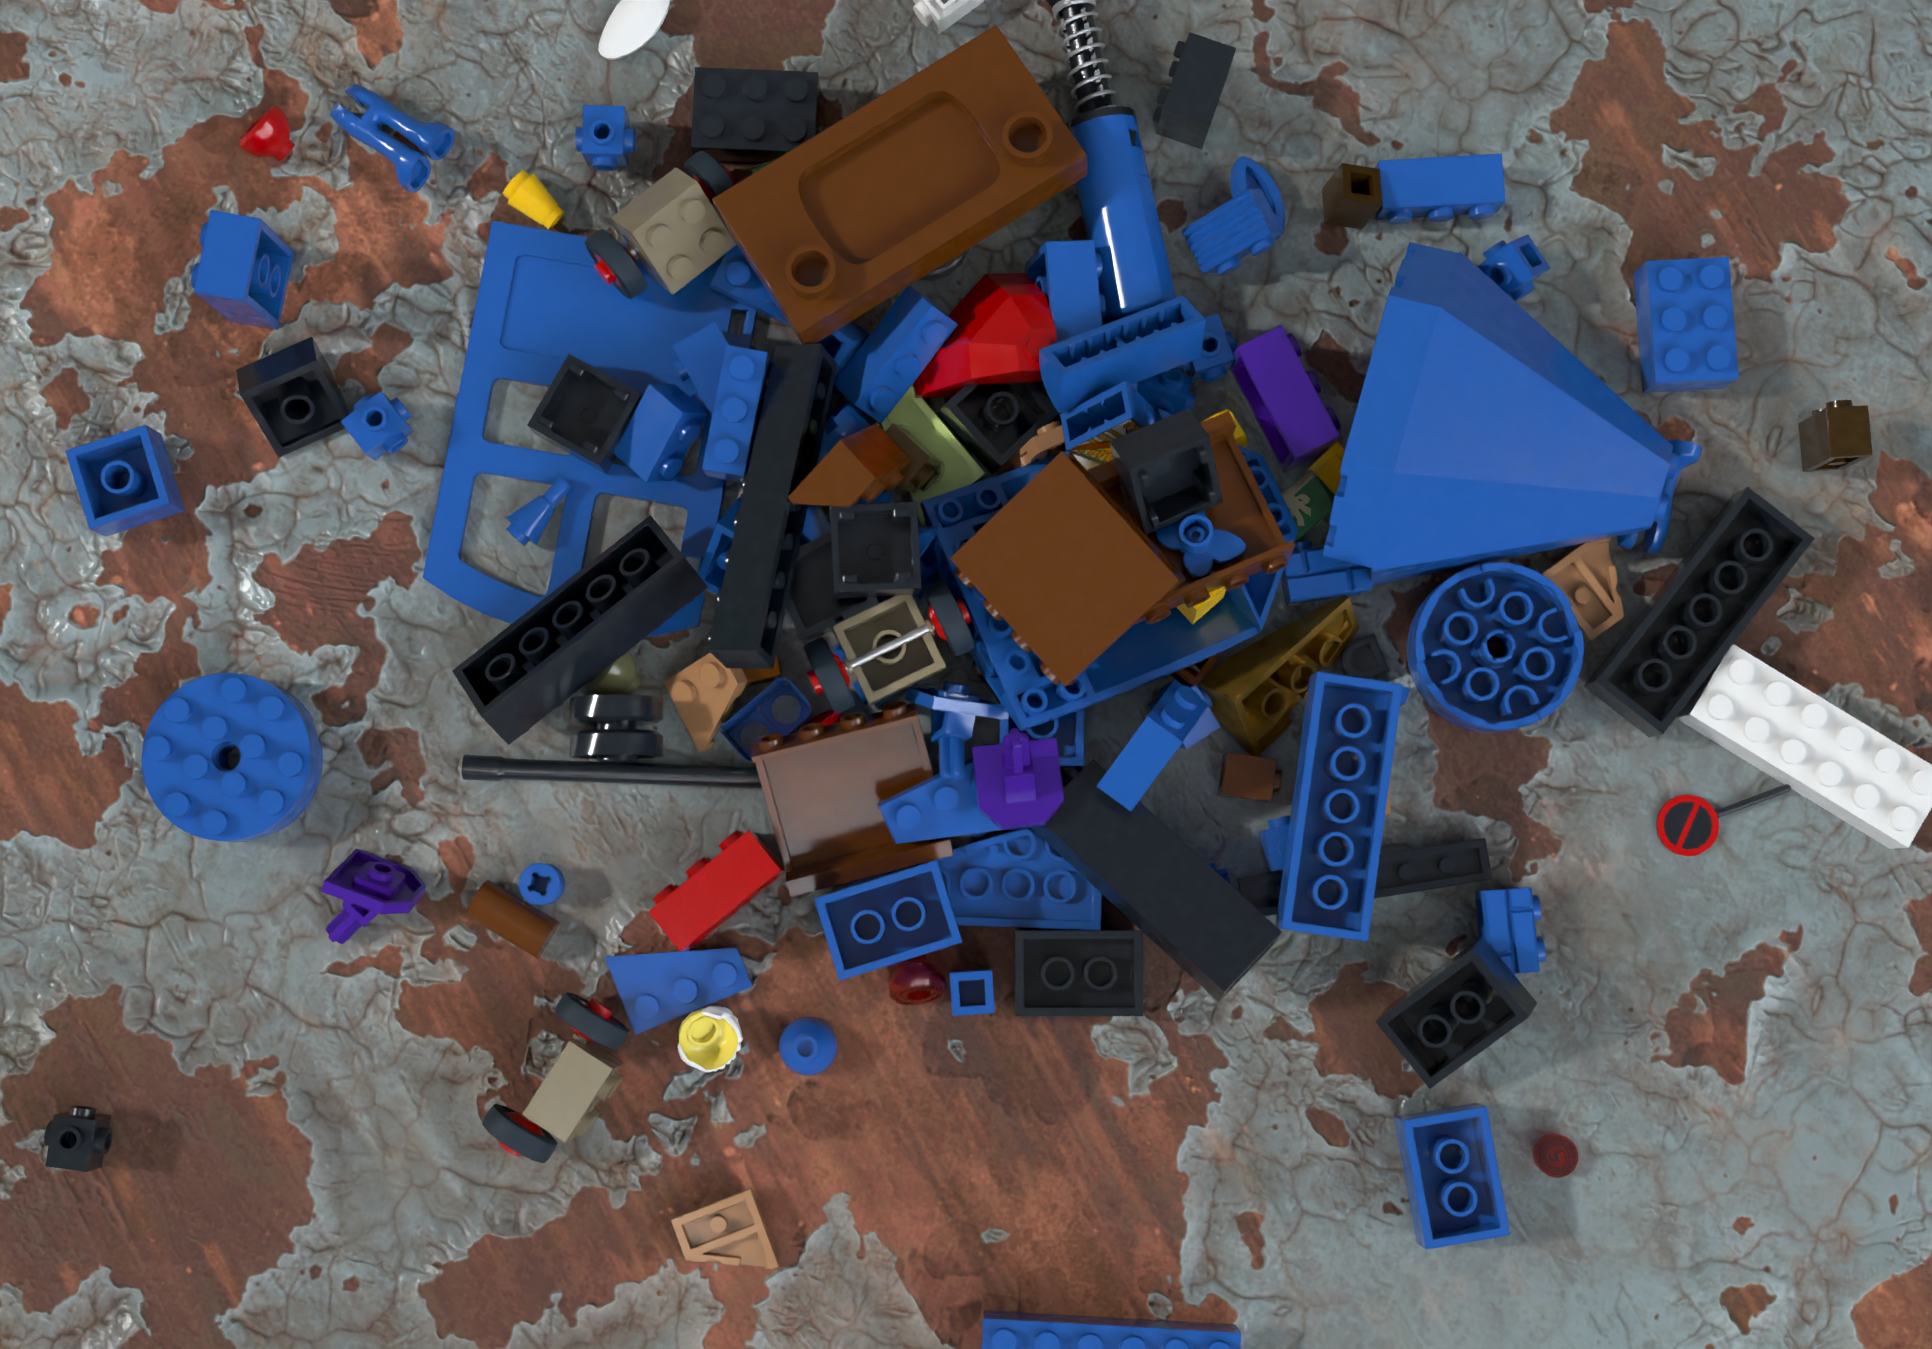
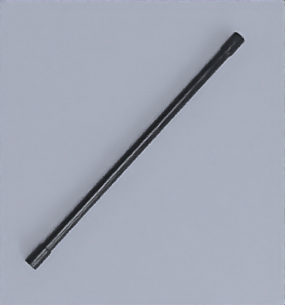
[462,755,937,788]

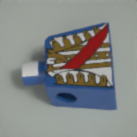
[1060,381,1157,464]

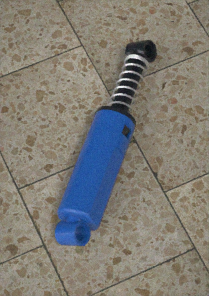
[1047,0,1176,323]

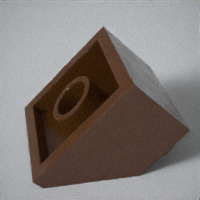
[788,423,911,507]

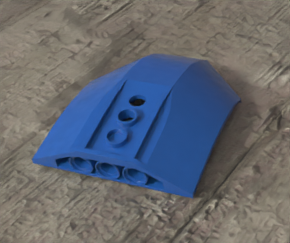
[920,408,1298,731]

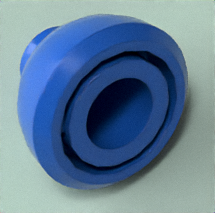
[779,1017,837,1076]

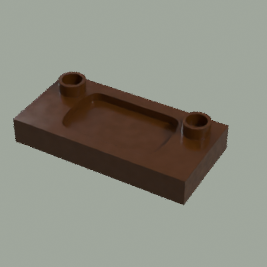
[712,25,1088,344]

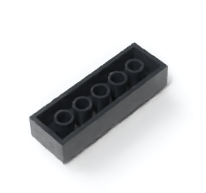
[1584,487,1815,738]
[452,515,708,745]

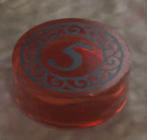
[1533,1134,1578,1178]

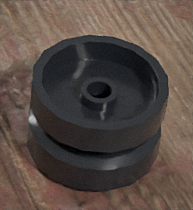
[570,694,663,762]

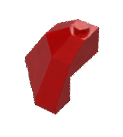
[913,273,1057,398]

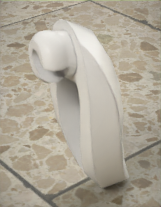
[598,0,670,60]

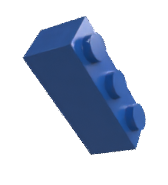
[1375,153,1506,224]
[834,285,958,423]
[702,345,770,483]

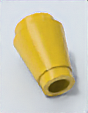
[502,170,565,230]

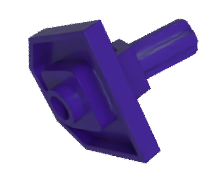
[972,728,1064,830]
[321,849,426,944]

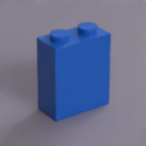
[1097,680,1209,811]

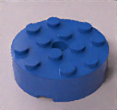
[1407,562,1584,733]
[142,673,323,842]

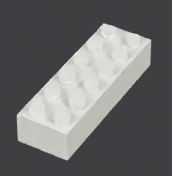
[1676,644,1932,849]

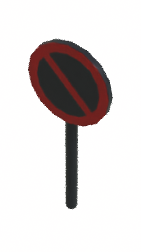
[1655,784,1791,857]

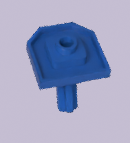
[905,681,1009,781]

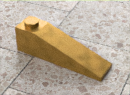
[1200,595,1360,757]

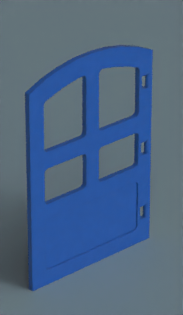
[423,221,757,638]

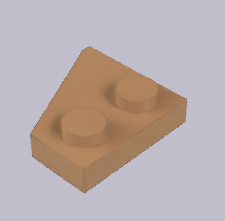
[997,421,1066,475]
[1542,538,1624,643]
[664,653,748,753]
[671,1188,780,1269]

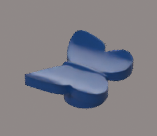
[1156,510,1246,579]

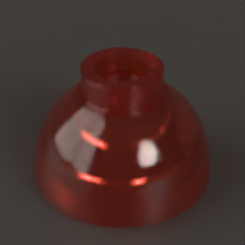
[889,954,948,1005]

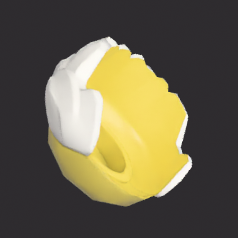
[678,1006,743,1072]

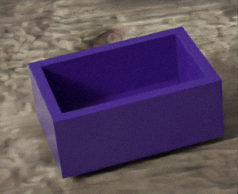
[1229,325,1341,473]

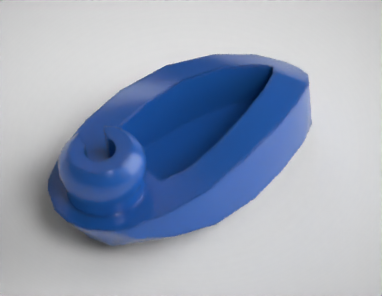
[1230,156,1286,241]

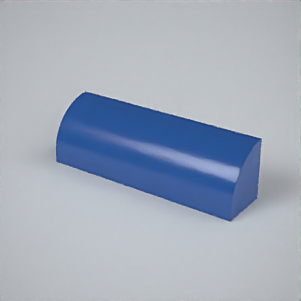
[1039,295,1206,413]

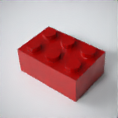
[648,830,785,952]

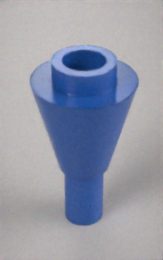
[505,477,572,546]

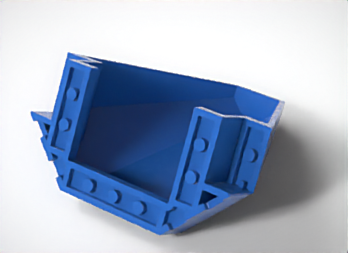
[1322,242,1680,586]

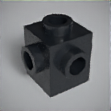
[44,1105,113,1172]

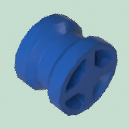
[518,863,566,905]

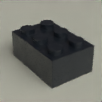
[691,67,821,164]
[1014,930,1143,1016]
[1375,936,1537,1089]

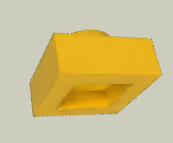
[1305,442,1345,494]

